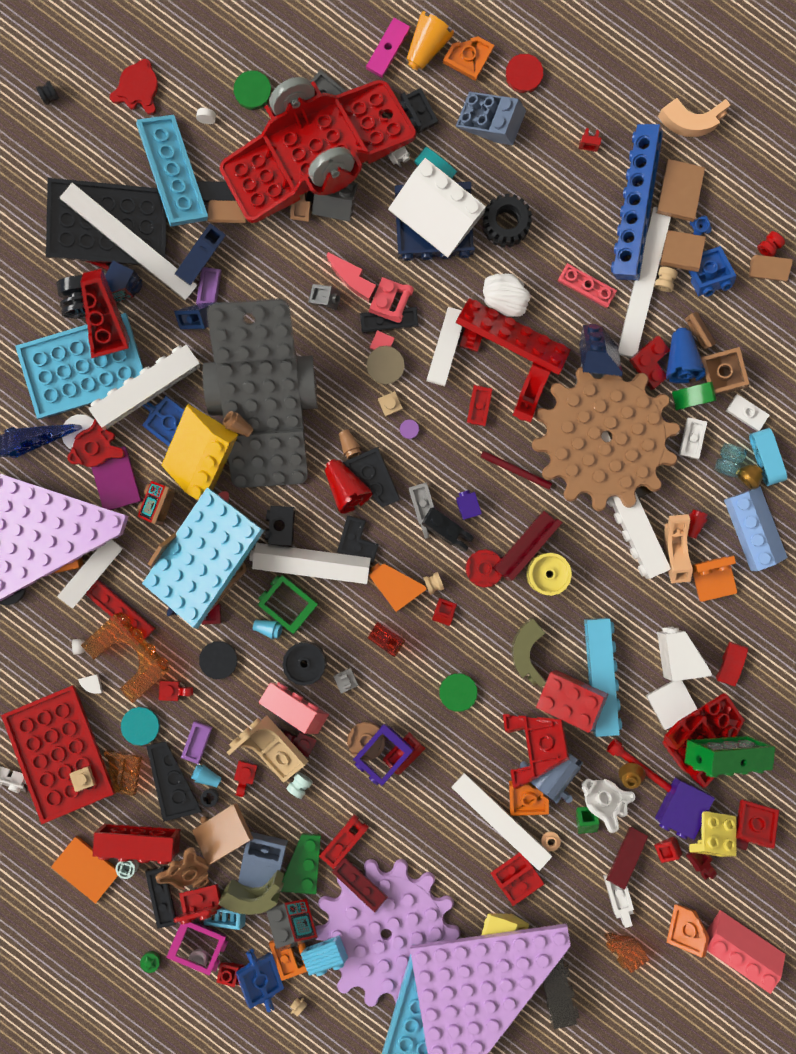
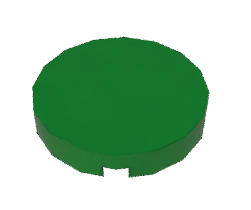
[234,70,272,110]
[439,673,477,712]

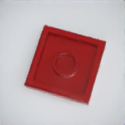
[736,800,779,849]

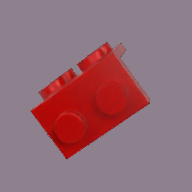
[174,884,222,925]

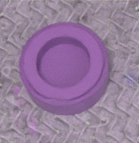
[400,420,419,439]

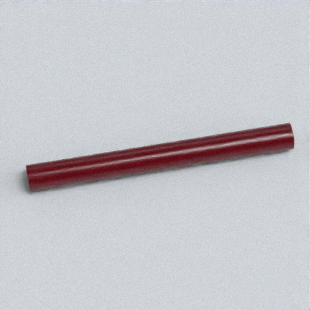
[480,450,552,490]

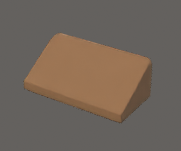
[208,200,246,223]
[749,255,793,282]
[685,312,716,351]

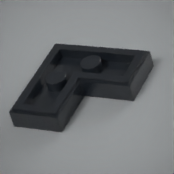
[337,515,379,563]

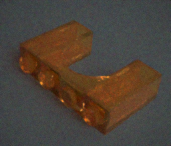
[81,612,171,703]

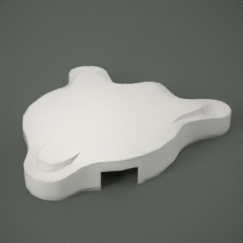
[582,779,635,833]

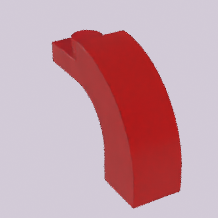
[512,362,551,423]

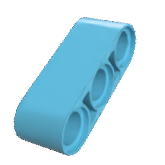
[749,428,787,486]

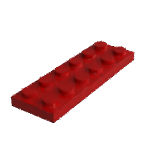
[455,298,571,375]

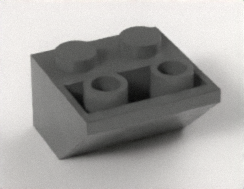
[312,182,358,222]

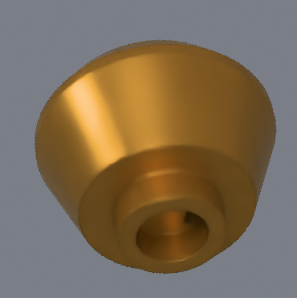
[737,464,763,489]
[619,763,645,789]

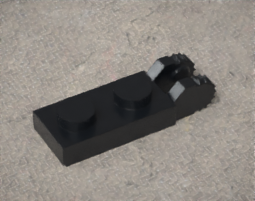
[422,507,474,552]

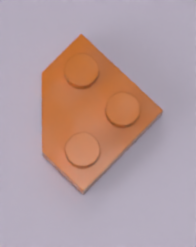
[443,36,494,81]
[509,781,549,816]
[666,904,709,958]

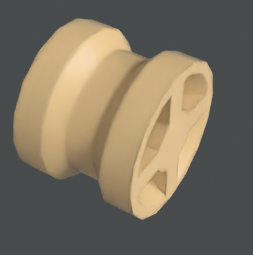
[423,572,444,595]

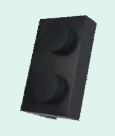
[399,88,438,134]

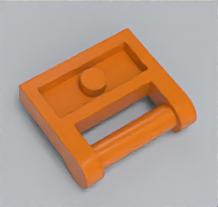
[269,940,307,981]

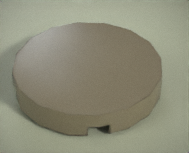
[367,345,405,384]

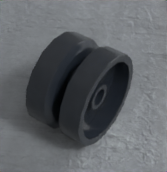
[282,641,327,686]

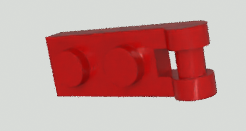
[319,814,369,869]

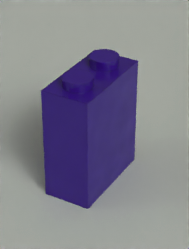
[655,777,715,840]

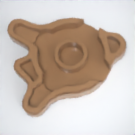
[156,848,209,890]

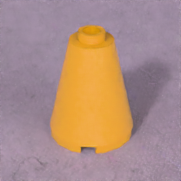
[406,11,454,71]

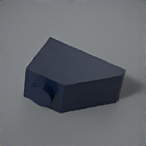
[174,302,215,329]

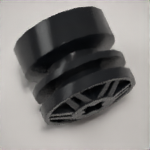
[56,275,86,319]

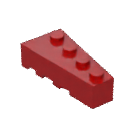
[81,268,130,358]

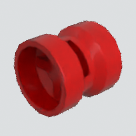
[757,231,785,257]

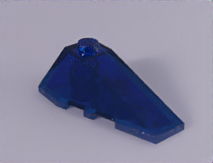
[0,424,82,458]

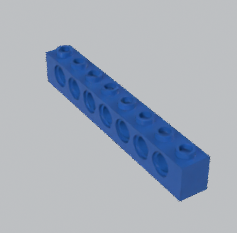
[611,124,663,281]

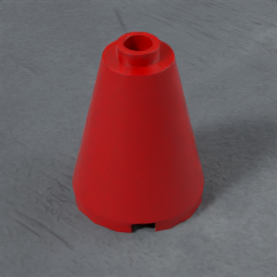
[324,459,372,514]

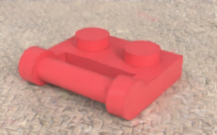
[369,277,414,323]

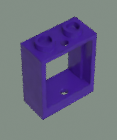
[353,723,415,786]

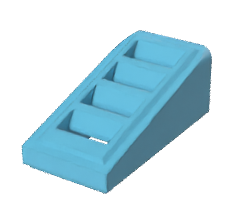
[204,907,246,930]

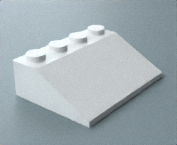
[388,158,486,258]

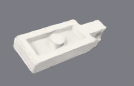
[603,874,634,928]

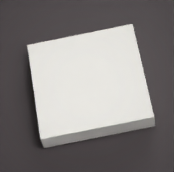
[646,680,697,730]

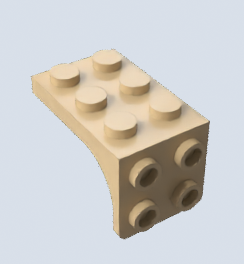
[227,715,309,783]

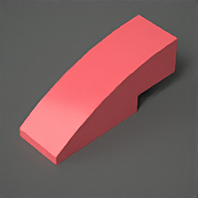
[327,252,376,303]

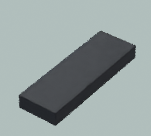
[360,307,418,333]
[145,866,178,929]

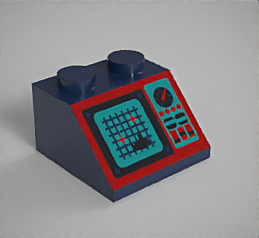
[105,261,142,303]

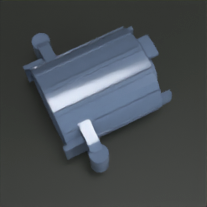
[520,753,583,804]

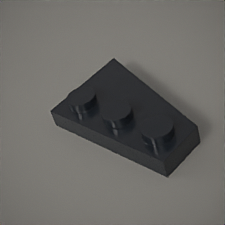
[343,447,401,507]

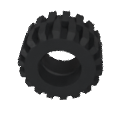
[482,194,532,247]

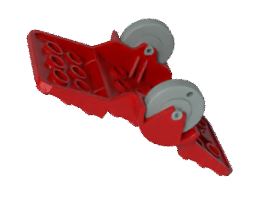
[220,77,416,223]

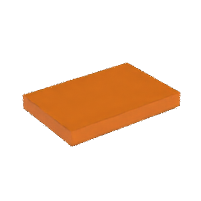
[51,836,118,904]

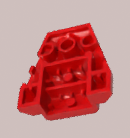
[662,693,745,788]

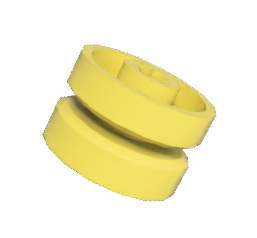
[526,553,572,596]

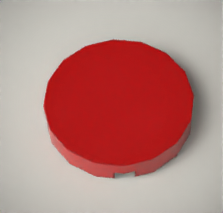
[505,54,543,93]
[465,549,502,588]

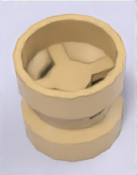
[654,267,678,292]

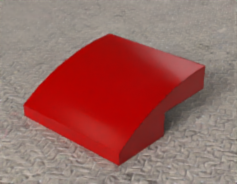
[490,852,545,906]

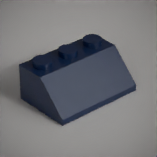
[579,324,623,376]

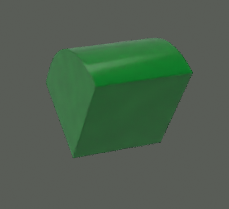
[576,807,599,834]

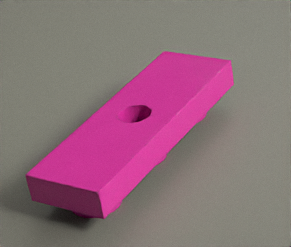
[366,18,410,78]

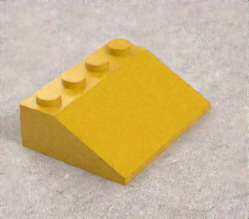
[162,404,239,500]

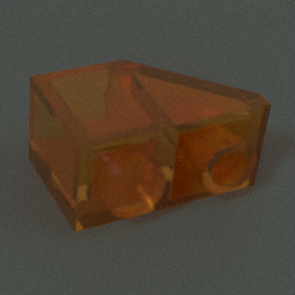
[605,933,650,973]

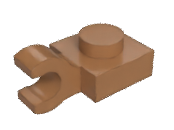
[290,192,312,222]

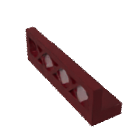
[494,511,562,581]

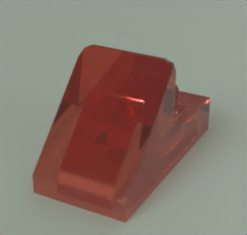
[368,622,405,657]

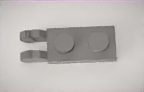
[408,482,434,539]

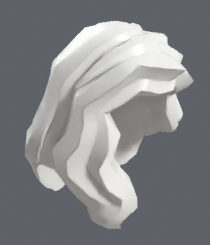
[483,273,531,317]

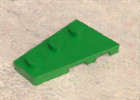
[281,833,321,894]

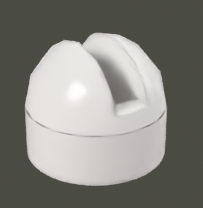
[72,639,87,655]

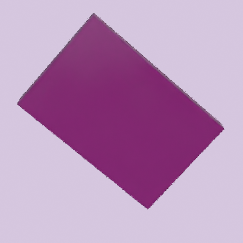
[91,446,142,510]

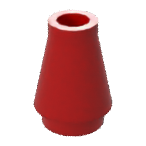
[688,509,708,539]

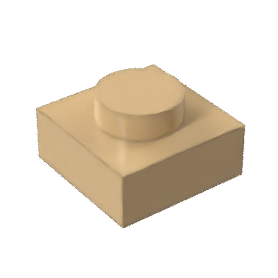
[378,391,403,417]
[69,766,96,792]

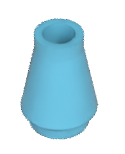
[253,619,283,639]
[191,764,221,788]

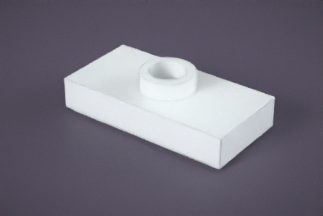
[726,394,769,431]

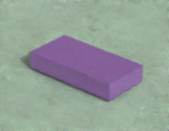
[196,267,222,305]
[181,721,213,764]

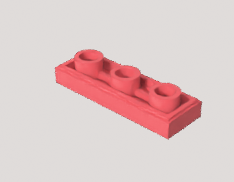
[558,263,617,308]

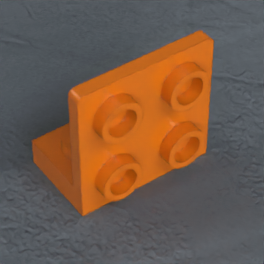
[692,556,737,602]

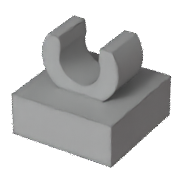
[333,668,359,693]

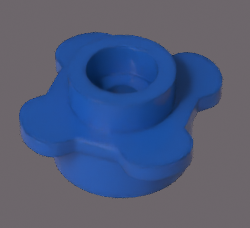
[690,215,712,236]

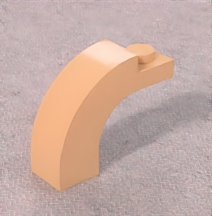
[658,98,730,137]
[664,514,693,583]

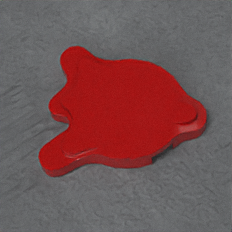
[109,59,158,115]
[67,419,125,467]

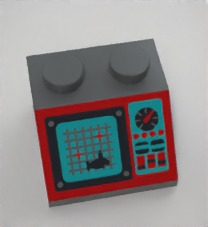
[266,899,318,951]

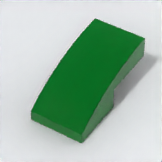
[672,382,716,410]

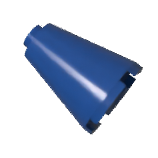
[666,328,706,384]

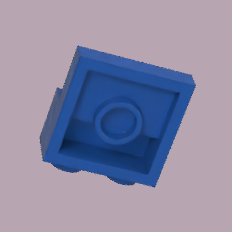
[688,246,736,297]

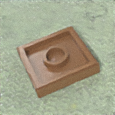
[660,230,706,272]

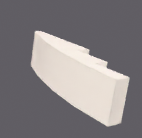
[427,307,462,386]

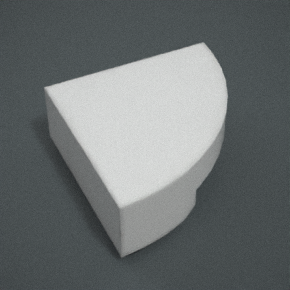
[78,674,103,694]

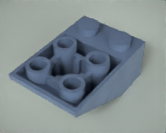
[456,92,526,146]
[238,832,288,888]

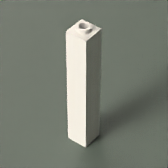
[250,543,371,584]

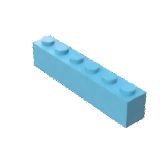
[584,618,622,737]

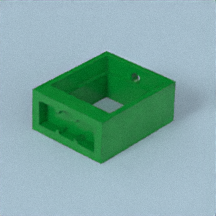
[258,575,319,634]

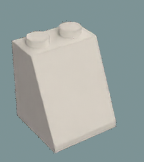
[657,627,712,681]

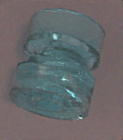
[714,443,747,478]

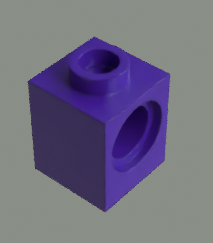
[456,490,482,520]

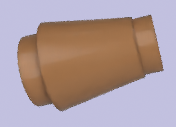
[223,411,253,437]
[339,429,361,459]

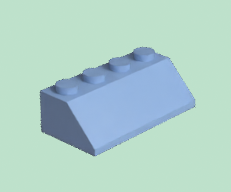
[724,486,788,571]

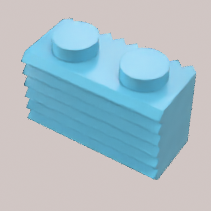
[301,935,349,976]

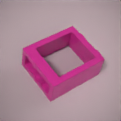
[166,921,228,976]

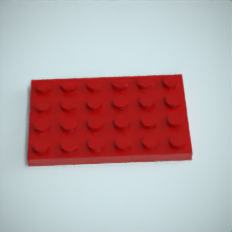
[1,685,115,825]

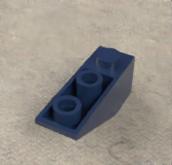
[175,223,226,286]

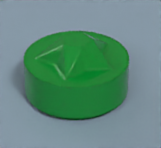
[140,951,161,973]

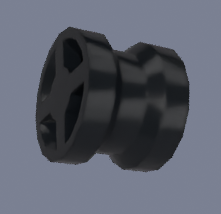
[36,80,59,105]

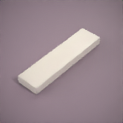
[57,540,123,609]

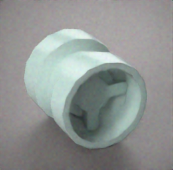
[286,772,313,799]
[116,859,139,879]

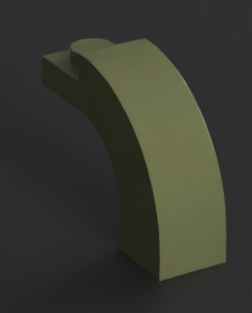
[512,618,546,688]
[218,870,284,915]

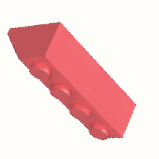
[706,910,786,994]

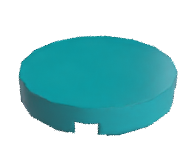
[121,706,160,746]

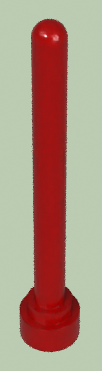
[606,739,672,792]

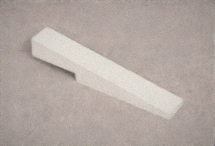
[452,773,552,871]

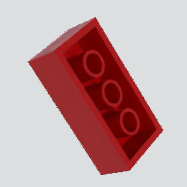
[92,824,181,864]

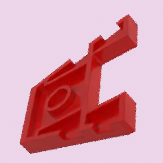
[503,714,569,789]

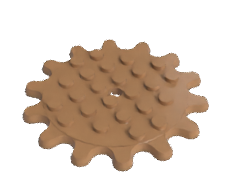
[532,367,680,511]

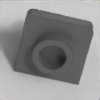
[308,284,341,310]

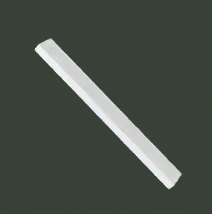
[60,183,197,301]
[618,207,671,358]

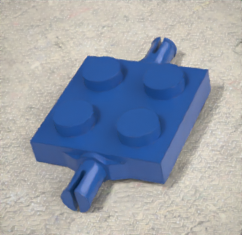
[142,396,185,446]
[235,949,284,1012]

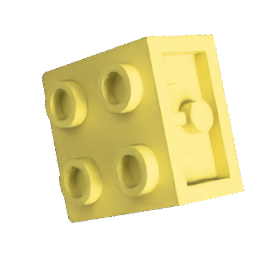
[689,811,736,857]

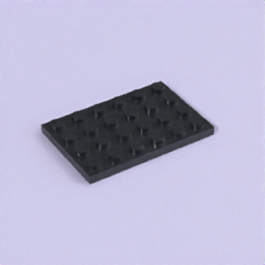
[46,178,166,266]

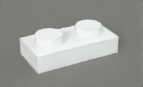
[679,418,707,459]

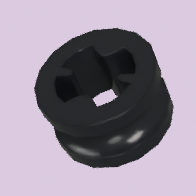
[200,788,219,807]

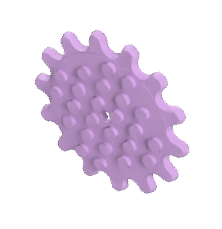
[315,859,461,1007]

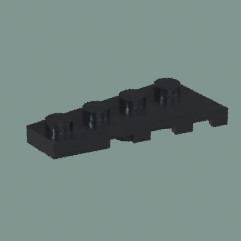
[146,741,202,822]

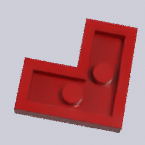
[629,335,670,390]

